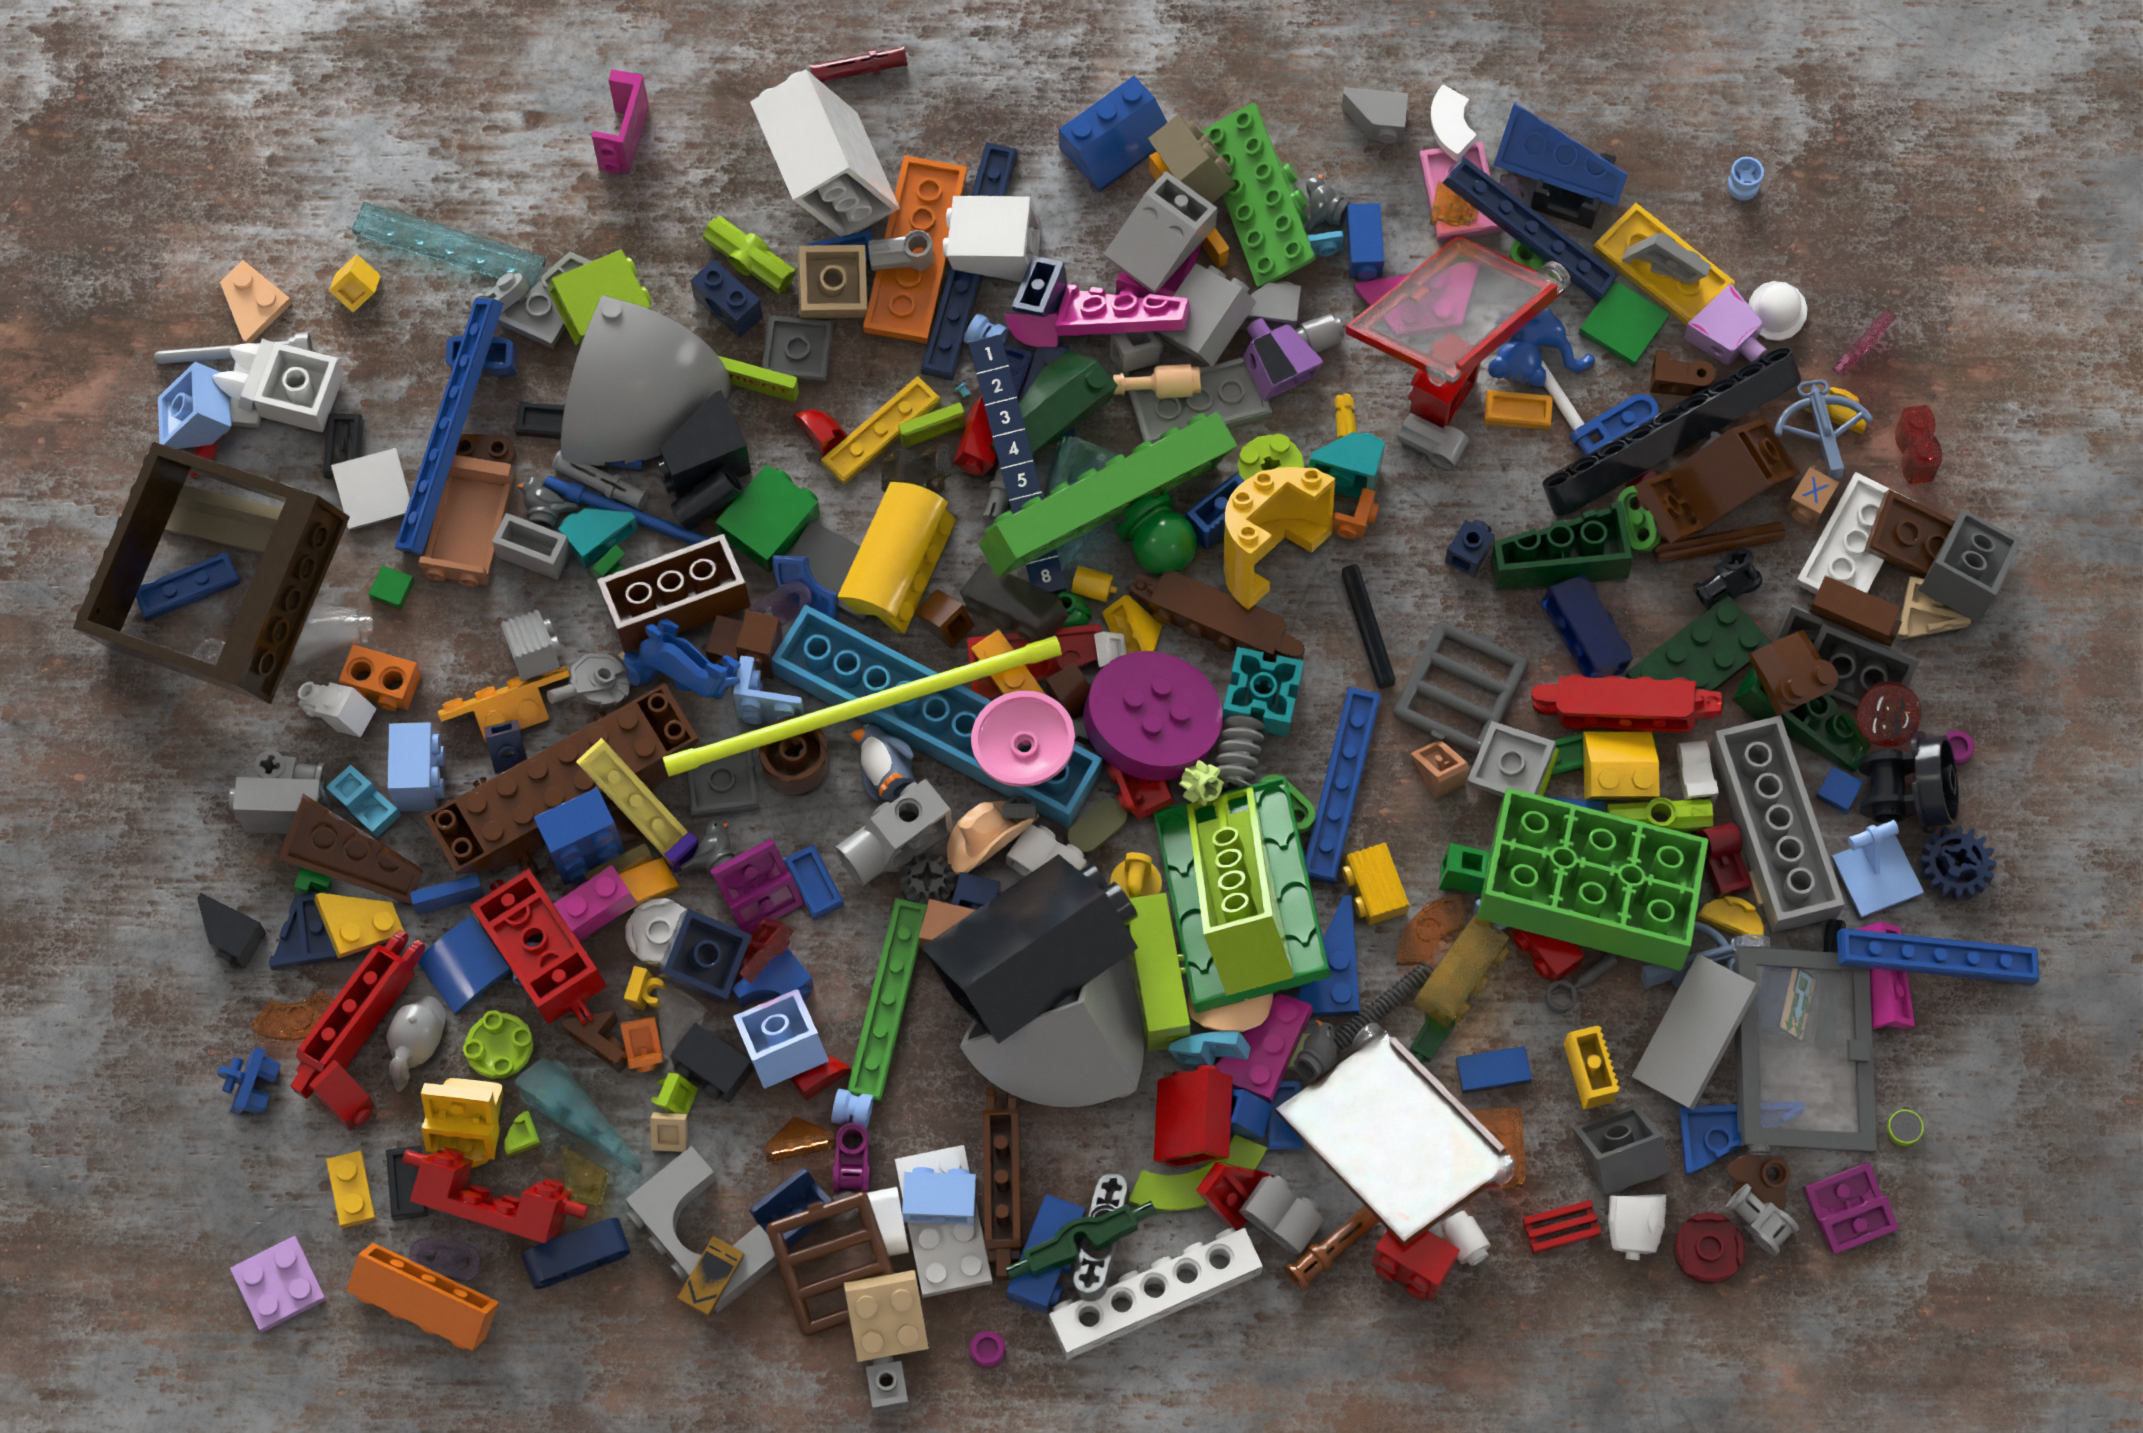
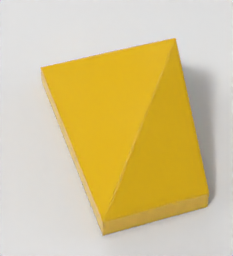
[1102,595,1162,654]

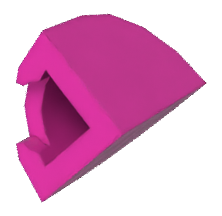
[1005,310,1059,347]

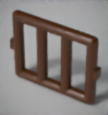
[766,1192,895,1336]

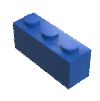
[1007,1194,1086,1315]

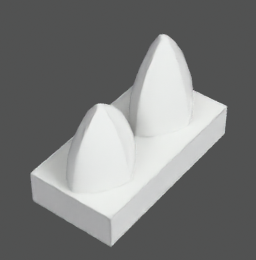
[212,338,274,412]

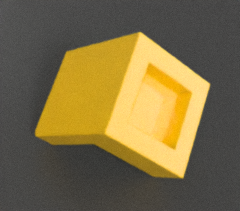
[329,254,381,312]

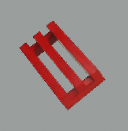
[1522,1199,1602,1254]

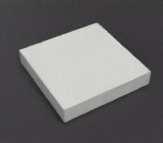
[331,448,410,531]

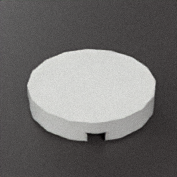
[625,898,686,967]

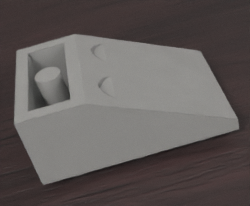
[1103,171,1217,294]

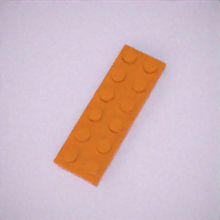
[863,155,968,344]

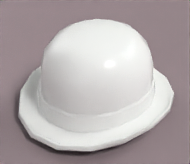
[1748,281,1808,341]

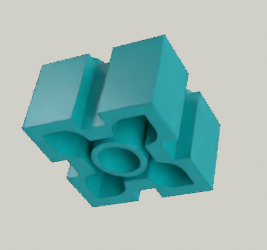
[1222,647,1304,737]

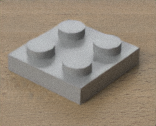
[1467,721,1557,797]

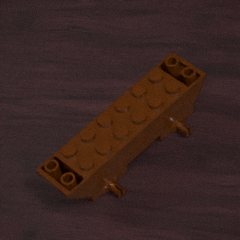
[423,684,699,877]

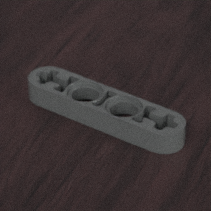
[1073,1173,1129,1301]

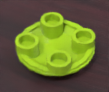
[463,1010,533,1079]

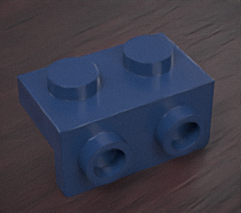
[749,1167,832,1249]

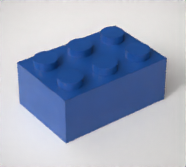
[534,788,627,886]

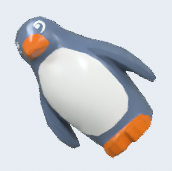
[851,723,916,801]

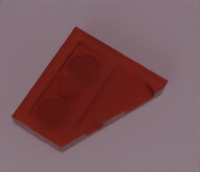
[740,918,794,983]

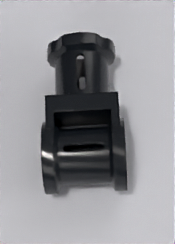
[1692,549,1763,610]

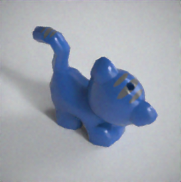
[1488,306,1595,387]

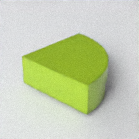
[505,1110,541,1158]

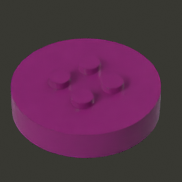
[1084,651,1223,781]

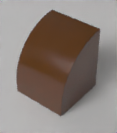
[914,589,975,648]
[1046,662,1090,720]

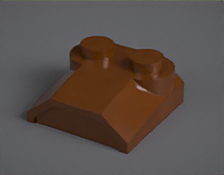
[1748,629,1838,716]

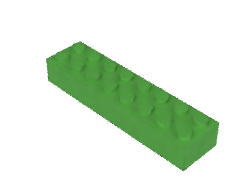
[978,411,1238,579]

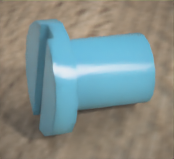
[955,382,971,398]

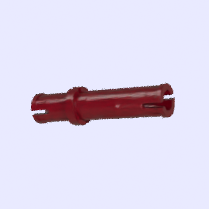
[809,45,908,82]

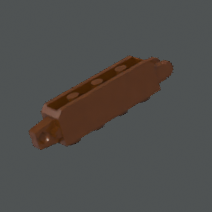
[1129,571,1305,662]
[983,1087,1023,1281]

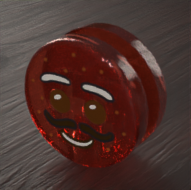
[1856,681,1922,747]

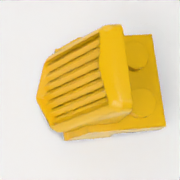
[421,1078,503,1169]

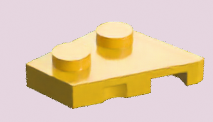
[314,893,404,959]

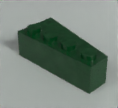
[1491,501,1633,591]

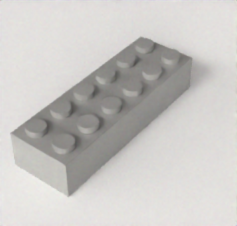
[1710,715,1845,934]

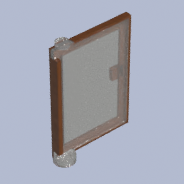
[1276,1023,1516,1247]

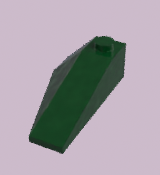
[990,351,1118,457]
[1732,638,1871,772]

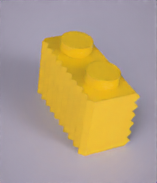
[1342,843,1410,926]
[1564,1025,1620,1109]

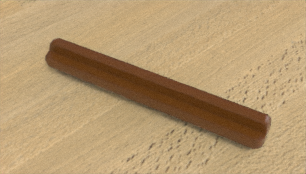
[1654,521,1786,563]

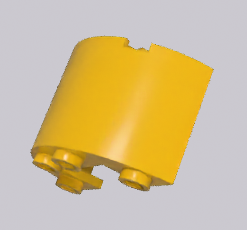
[1223,467,1335,610]

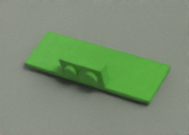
[1202,103,1316,288]

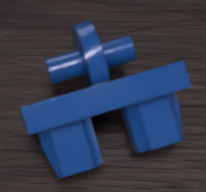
[217,1047,281,1115]

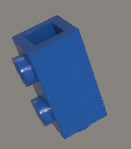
[1346,203,1384,280]

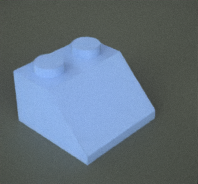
[158,362,232,449]

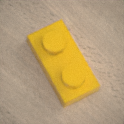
[326,1150,377,1229]

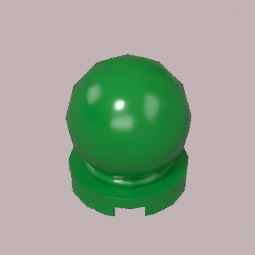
[1113,489,1198,575]

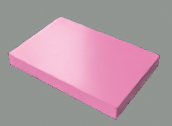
[1419,142,1501,242]

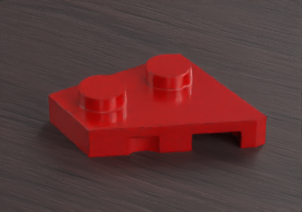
[1196,1162,1274,1231]

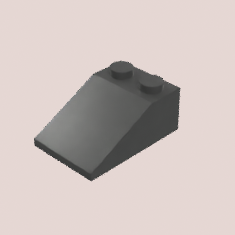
[1919,508,2022,623]

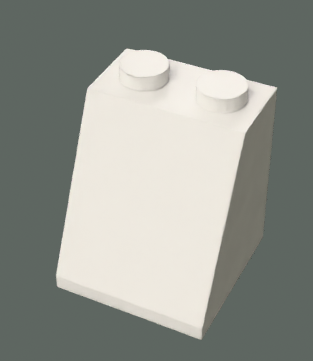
[943,196,1042,283]

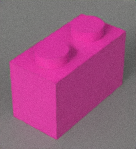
[554,865,637,942]

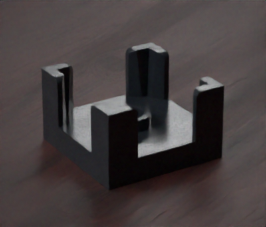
[1530,153,1616,229]

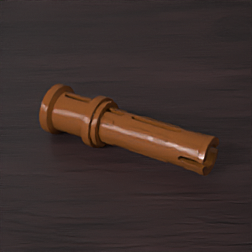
[1284,1205,1380,1291]

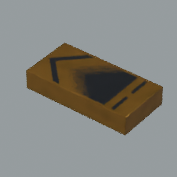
[677,1236,745,1317]

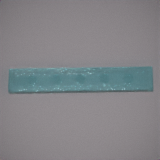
[351,201,546,288]

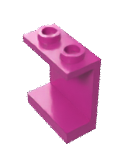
[592,69,649,173]

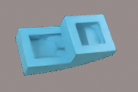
[325,764,401,839]
[1168,1031,1251,1067]

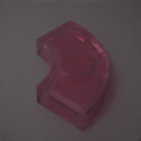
[1832,308,1896,376]

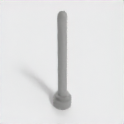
[154,332,313,364]

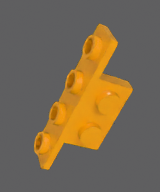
[437,666,570,742]

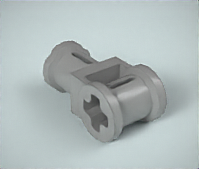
[255,751,326,787]
[1725,1184,1799,1256]

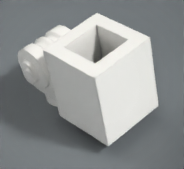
[298,682,377,737]

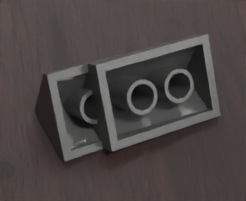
[1774,605,1919,720]

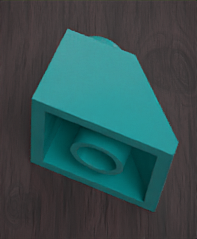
[1309,432,1385,500]

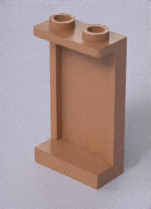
[418,455,515,587]

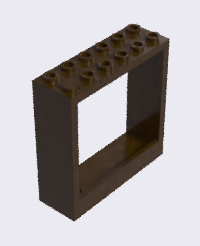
[73,442,350,704]

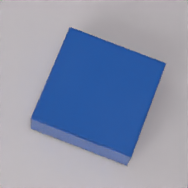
[1816,766,1863,814]

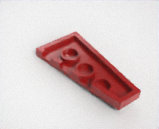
[967,624,1102,700]

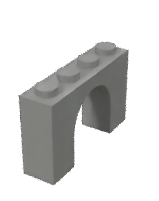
[625,1146,778,1314]

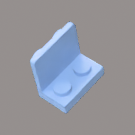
[733,656,804,725]

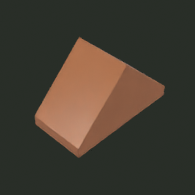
[1410,740,1469,799]

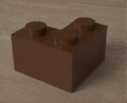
[705,610,783,680]

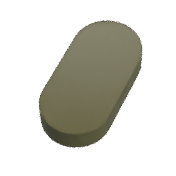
[1068,798,1127,856]

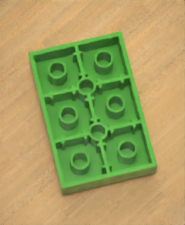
[1477,787,1708,971]

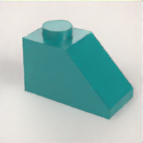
[558,508,639,569]

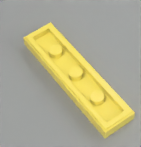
[576,738,688,857]

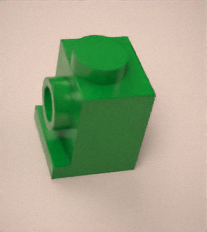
[1438,843,1490,895]

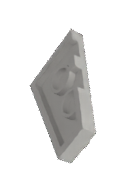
[497,252,592,349]

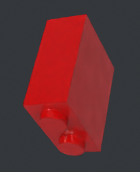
[1153,1065,1233,1169]

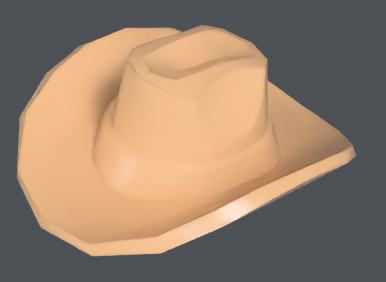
[947,801,1040,874]
[1187,989,1273,1032]

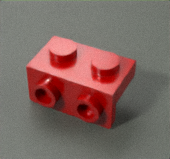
[1106,763,1175,820]

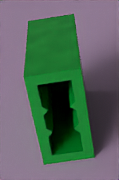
[716,464,820,573]

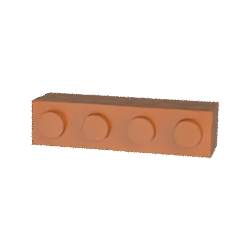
[346,1243,499,1351]

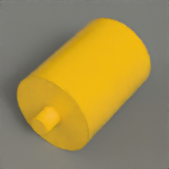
[1071,565,1118,603]

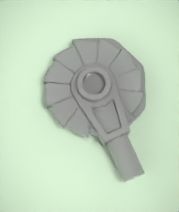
[547,653,632,708]

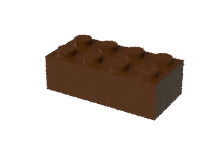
[597,534,751,653]

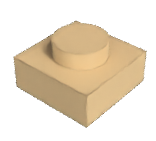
[650,1112,688,1152]

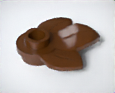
[1726,1154,1790,1210]

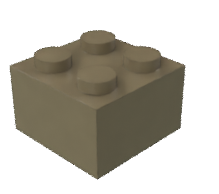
[1148,114,1236,204]

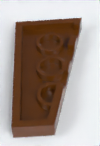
[279,794,423,904]

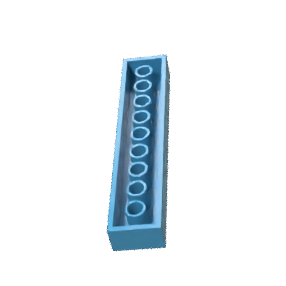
[771,605,1102,829]

